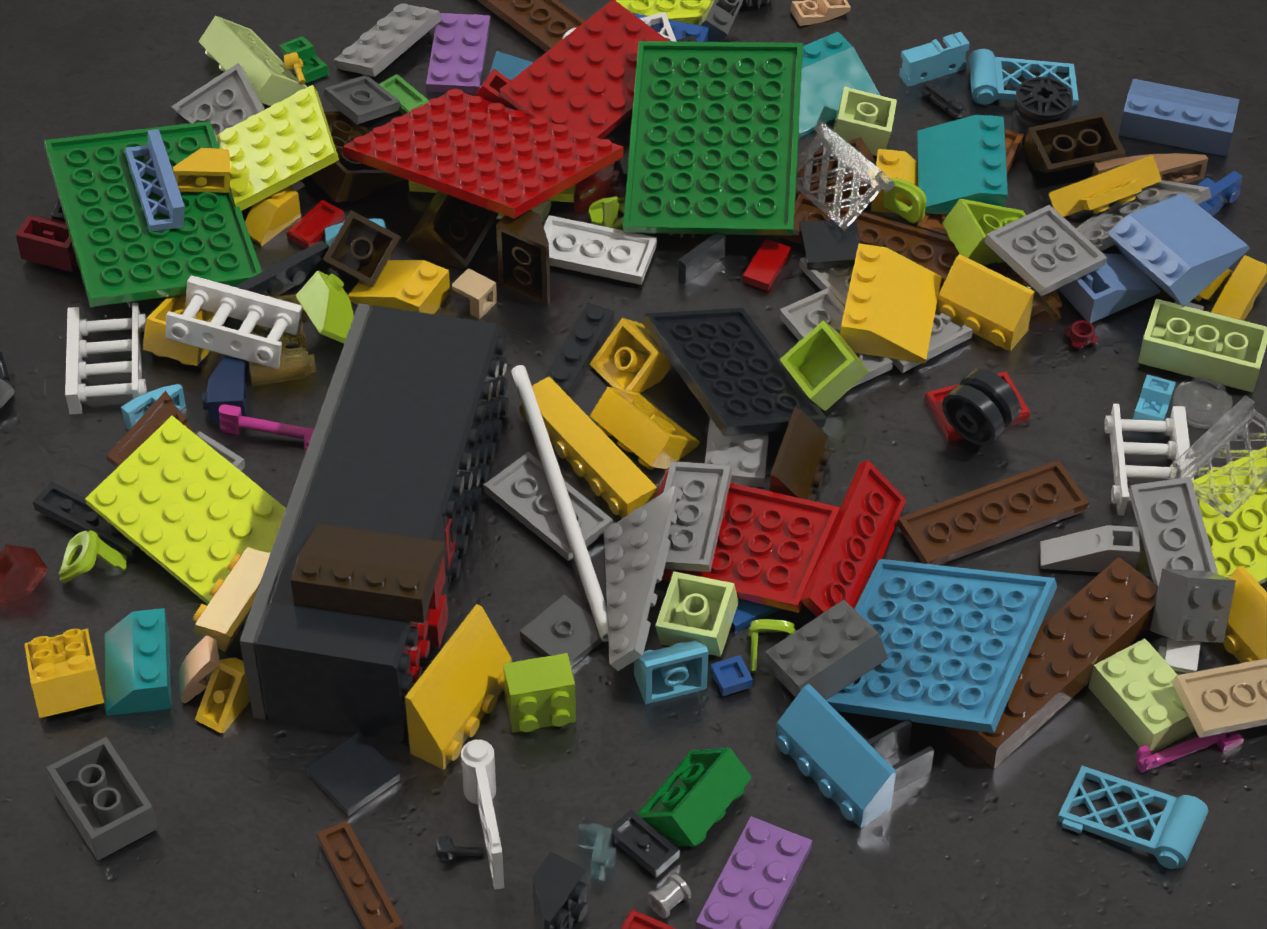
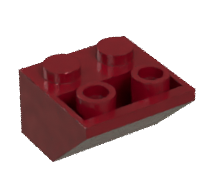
[16,216,78,272]

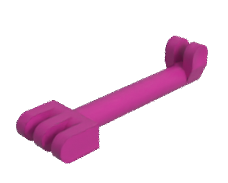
[219,405,314,452]
[1136,731,1244,773]

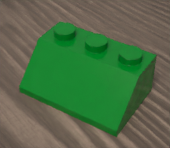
[636,748,752,847]

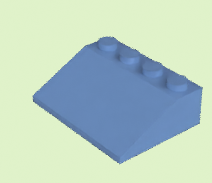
[1119,79,1239,157]
[1107,193,1250,307]

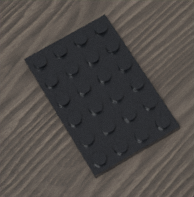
[642,308,827,436]

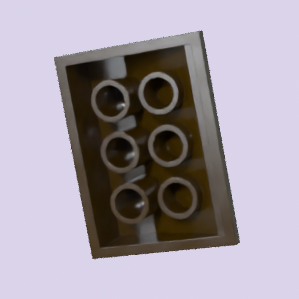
[310,111,404,203]
[290,523,446,624]

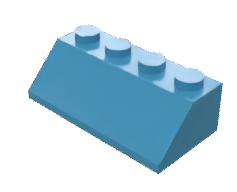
[775,684,896,829]

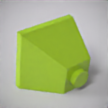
[296,271,354,343]

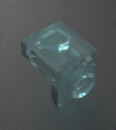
[577,823,616,881]

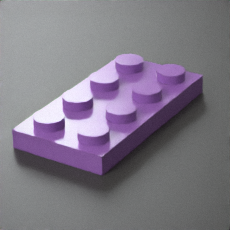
[426,13,490,94]
[696,816,813,929]

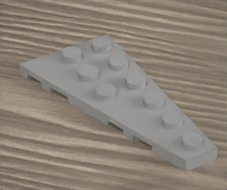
[1076,180,1212,251]

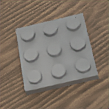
[984,205,1107,296]

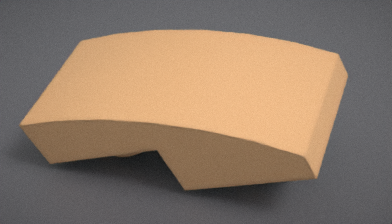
[789,0,851,26]
[178,636,220,704]

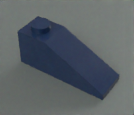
[202,355,248,422]

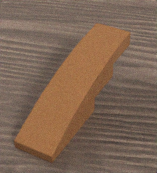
[1092,153,1208,184]

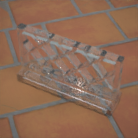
[796,121,896,230]
[1167,395,1267,518]

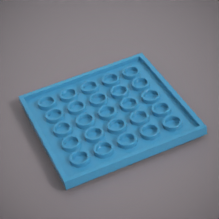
[826,559,1057,733]

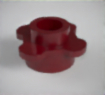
[1065,320,1099,349]

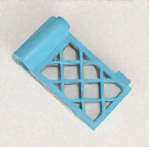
[969,49,1079,108]
[1058,766,1209,869]

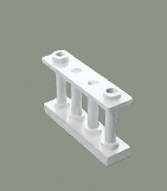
[165,275,302,369]
[65,303,147,415]
[1104,404,1194,516]

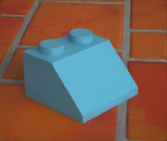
[634,640,709,705]

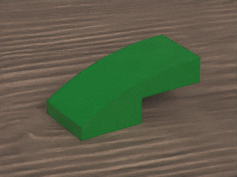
[279,36,329,84]

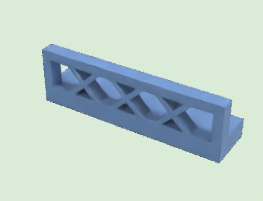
[125,129,185,232]

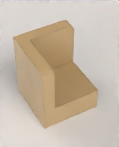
[452,268,497,319]

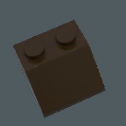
[323,210,401,287]

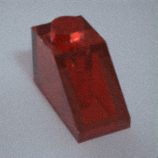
[574,162,620,215]
[0,544,48,608]

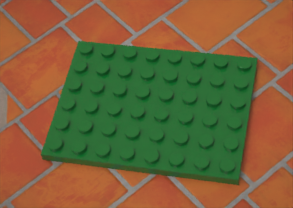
[623,41,803,236]
[44,121,262,307]

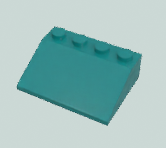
[799,32,881,137]
[917,115,1008,215]

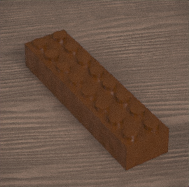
[945,557,1159,769]

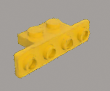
[1048,156,1161,217]

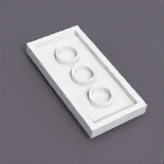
[544,215,657,285]

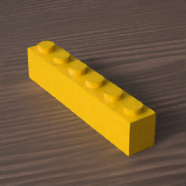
[519,377,657,519]

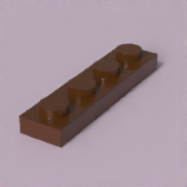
[317,820,404,929]

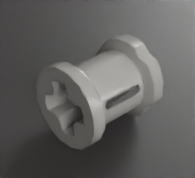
[646,873,692,919]

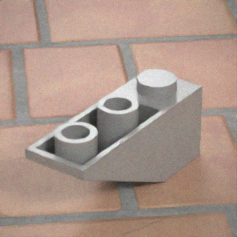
[1040,525,1140,573]

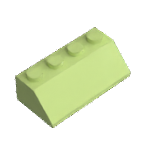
[198,15,307,106]

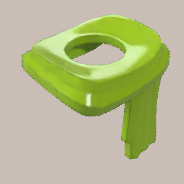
[883,178,927,223]
[588,196,625,230]
[59,531,127,583]
[747,619,796,674]

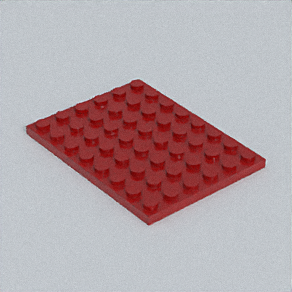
[343,89,623,219]

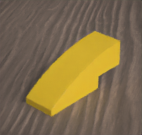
[1211,255,1267,321]

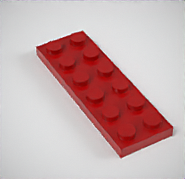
[800,460,906,617]

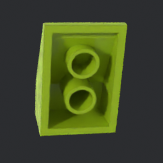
[942,199,1026,265]

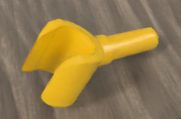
[284,52,306,85]

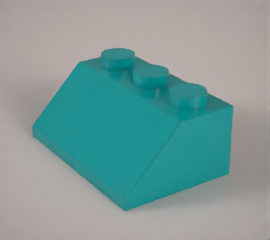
[105,608,172,716]

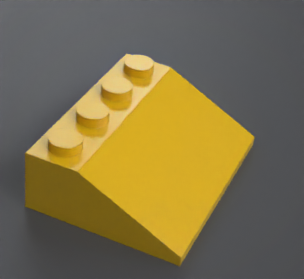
[840,243,942,364]
[405,604,512,770]

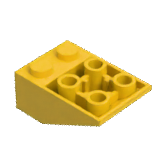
[24,629,104,718]

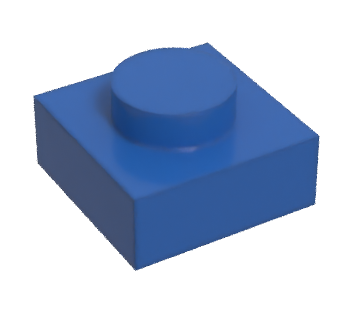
[710,655,753,696]

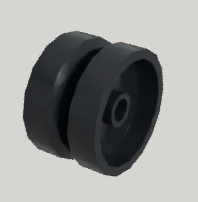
[942,368,1021,446]

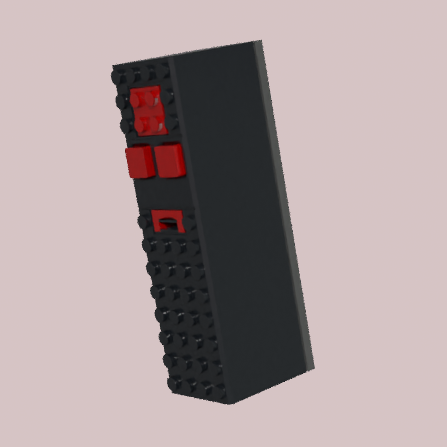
[240,303,509,742]

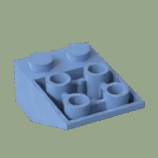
[1058,254,1160,323]

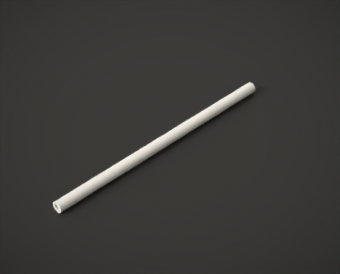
[511,365,609,642]

